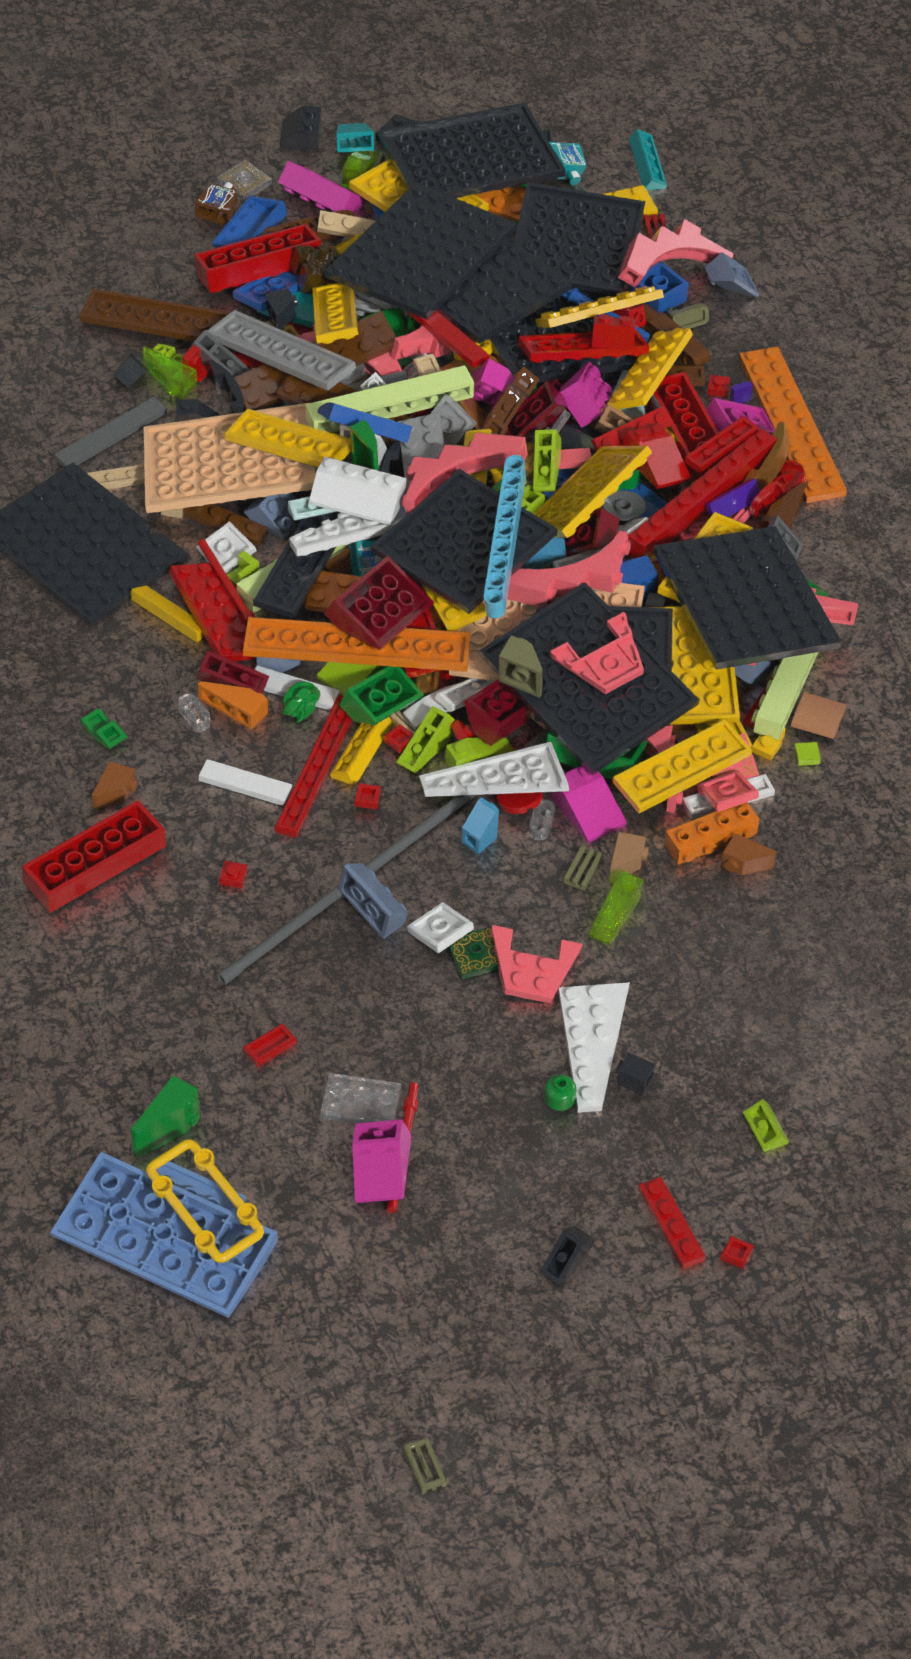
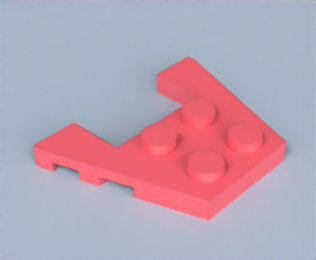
[550,612,644,694]
[490,925,582,1004]

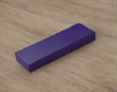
[705,479,759,518]

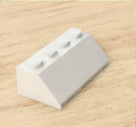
[309,457,406,526]

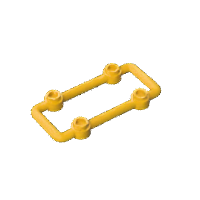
[146,1139,264,1263]

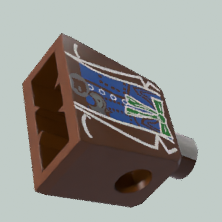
[195,182,238,225]

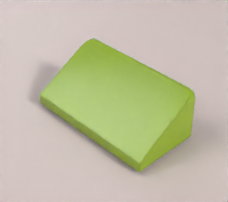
[743,1099,789,1152]

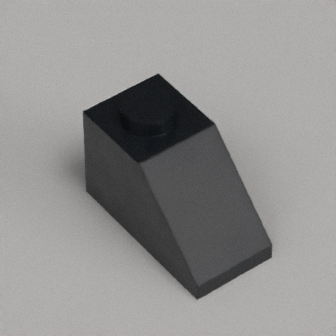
[265,288,298,330]
[176,399,219,422]
[540,1226,596,1285]

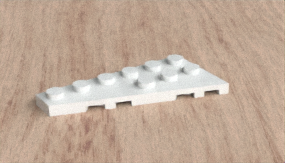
[289,506,406,556]
[558,982,630,1113]

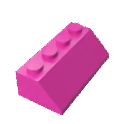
[278,161,367,213]

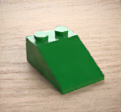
[131,1076,200,1158]

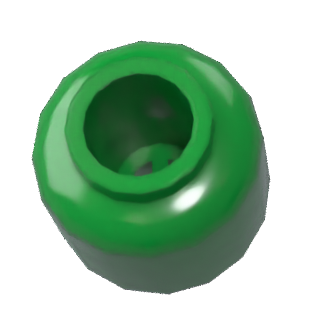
[544,1074,577,1111]

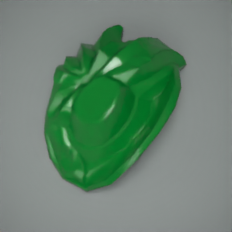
[281,681,320,723]

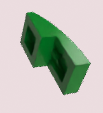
[80,708,127,750]

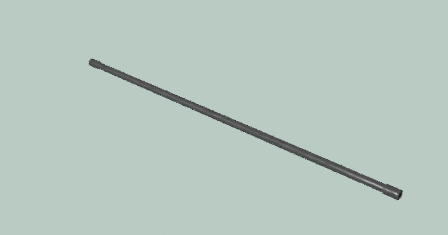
[216,728,550,985]

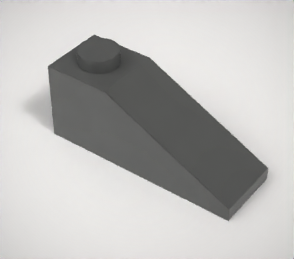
[187,330,251,377]

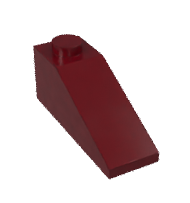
[196,650,270,694]

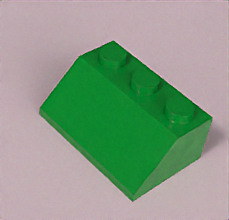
[339,666,424,725]

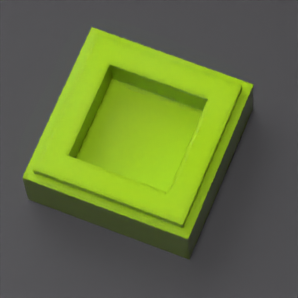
[794,742,821,766]

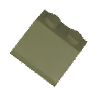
[499,635,542,698]

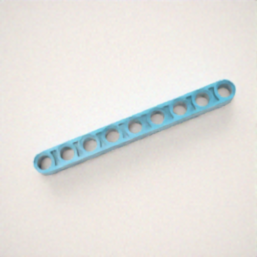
[484,455,526,619]

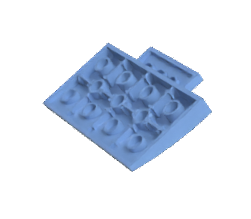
[50,1152,278,1318]

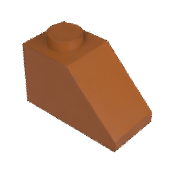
[92,761,138,810]
[721,834,777,876]

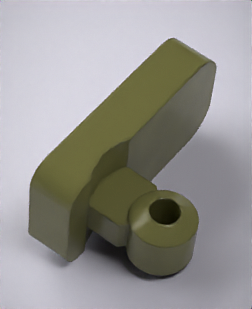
[667,303,709,329]

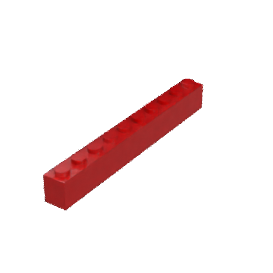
[628,428,778,559]

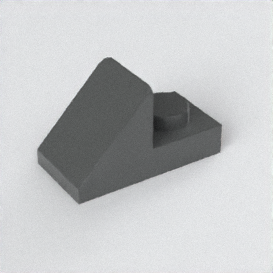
[768,515,803,560]

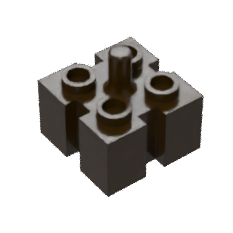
[290,245,338,293]

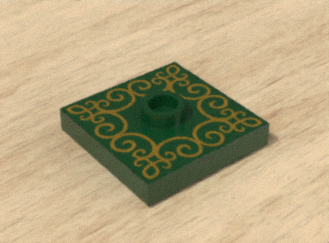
[448,927,499,980]

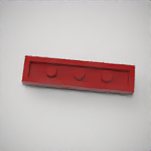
[591,406,673,451]
[685,416,759,473]
[638,1177,706,1269]

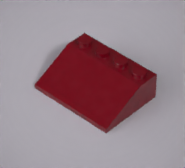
[324,556,435,650]

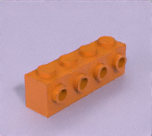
[664,802,760,865]

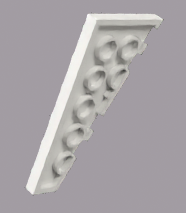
[419,742,569,797]

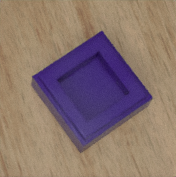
[729,381,753,403]

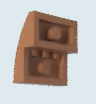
[791,692,847,739]

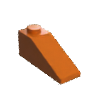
[198,681,268,730]

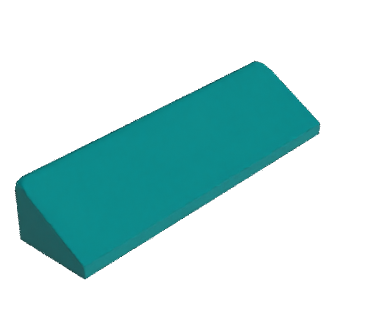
[629,129,667,190]

